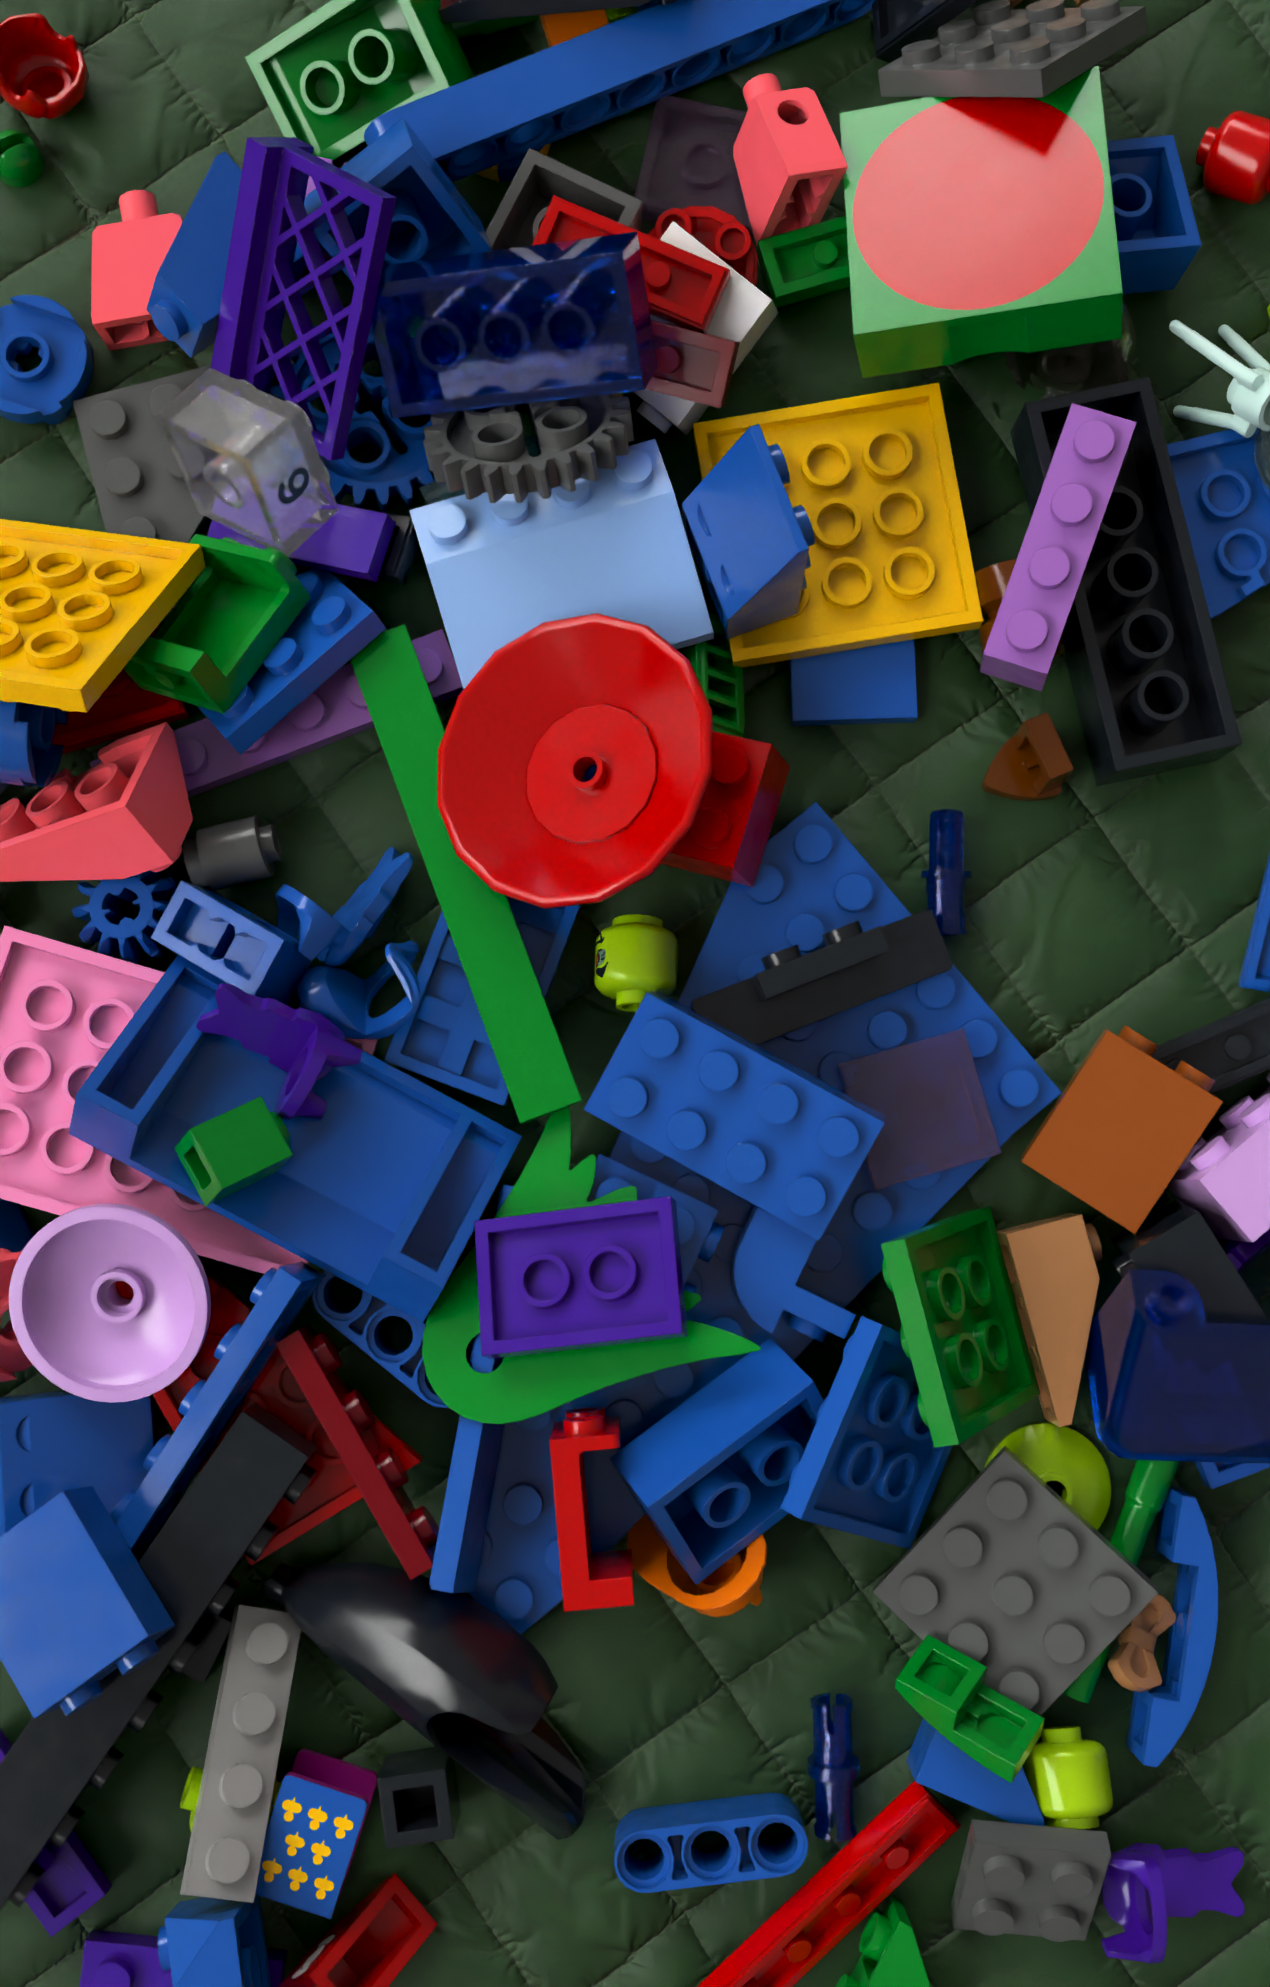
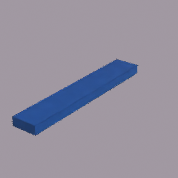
[429,1185,514,1593]

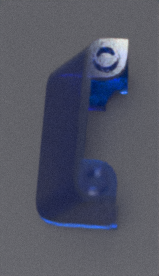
[1085,1269,1270,1463]

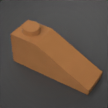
[997,1213,1103,1427]

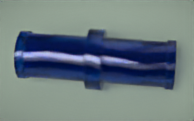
[807,1693,860,1842]

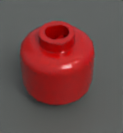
[1196,111,1270,205]

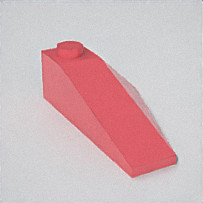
[0,722,193,882]

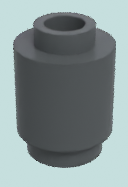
[182,815,283,891]

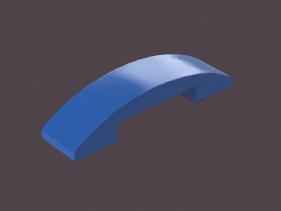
[1126,1486,1218,1768]

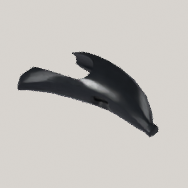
[266,1562,586,1840]

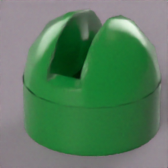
[0,129,44,188]

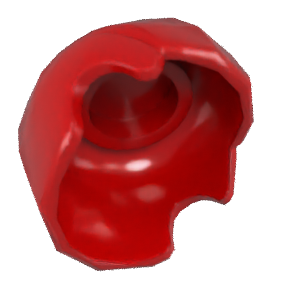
[0,13,89,120]

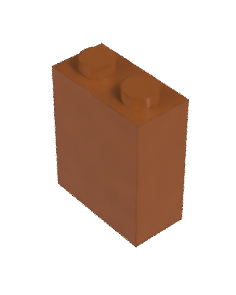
[1021,1025,1223,1234]

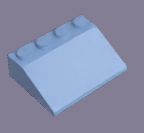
[409,439,714,689]

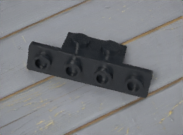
[692,910,953,1045]

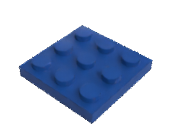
[781,1316,953,1549]

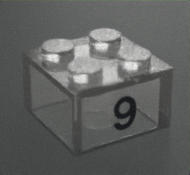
[156,368,339,557]

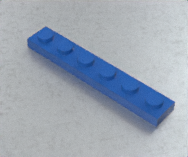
[110,1261,323,1562]

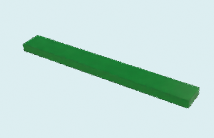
[350,624,583,1125]

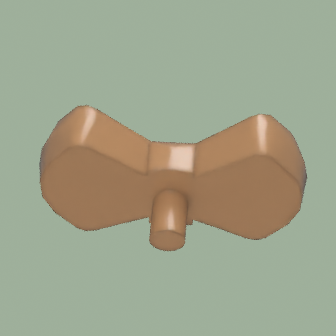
[1108,1594,1176,1692]

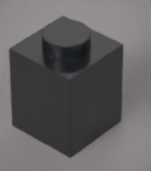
[377,1747,461,1849]

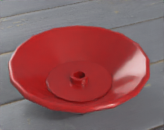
[437,613,713,909]

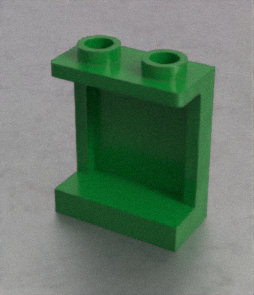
[123,534,311,714]

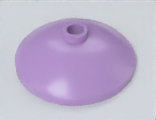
[9,1203,211,1403]

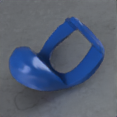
[297,940,420,1040]

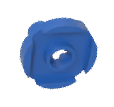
[0,295,94,425]

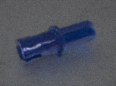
[921,809,972,936]

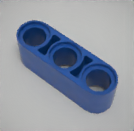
[312,1270,471,1408]
[614,1792,808,1893]

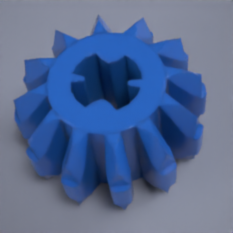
[72,870,179,964]

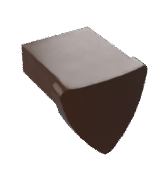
[982,712,1074,801]

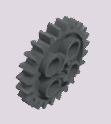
[423,369,634,503]

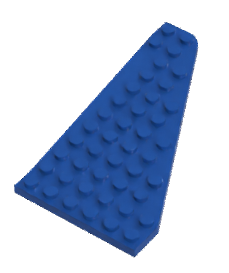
[468,802,1062,1634]

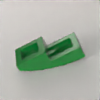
[894,1634,1045,1784]

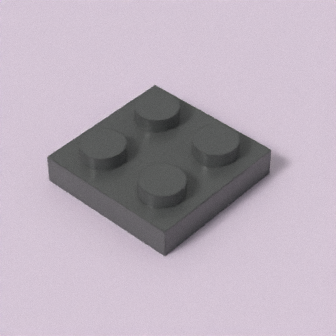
[951,1819,1112,1942]

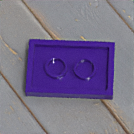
[474,1196,688,1359]

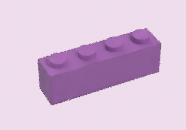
[980,403,1137,692]

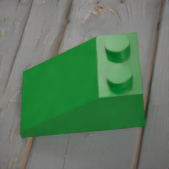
[245,0,475,165]

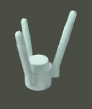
[1169,320,1270,438]

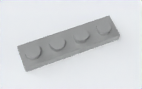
[180,1605,301,1903]

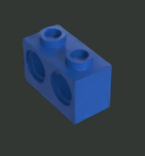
[150,880,312,1006]

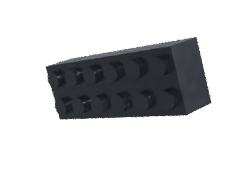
[1010,377,1242,787]

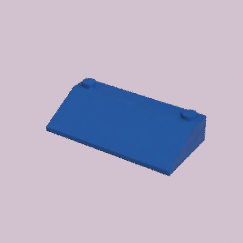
[68,954,522,1322]

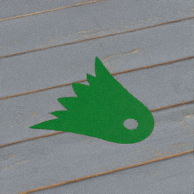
[422,1107,762,1424]

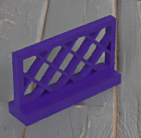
[206,137,397,461]

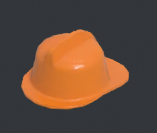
[627,1514,767,1618]

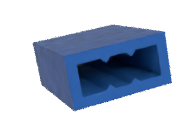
[0,1486,176,1719]

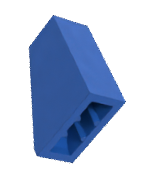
[146,151,306,358]

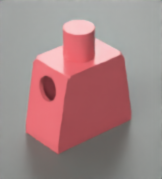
[733,73,848,246]
[91,190,183,351]

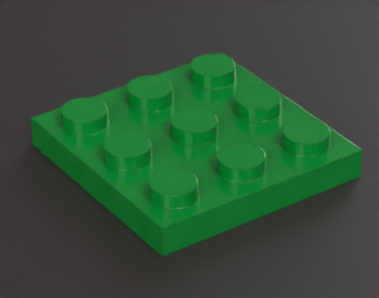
[881,1206,1040,1448]

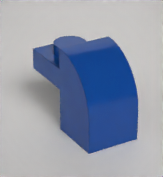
[731,1206,856,1343]

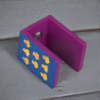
[255,1748,378,1919]

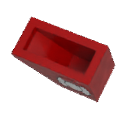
[279,1873,438,1987]

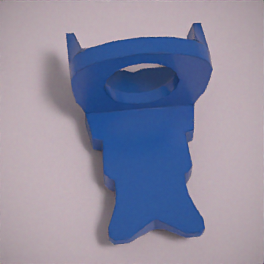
[275,847,414,967]

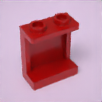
[549,1407,634,1612]

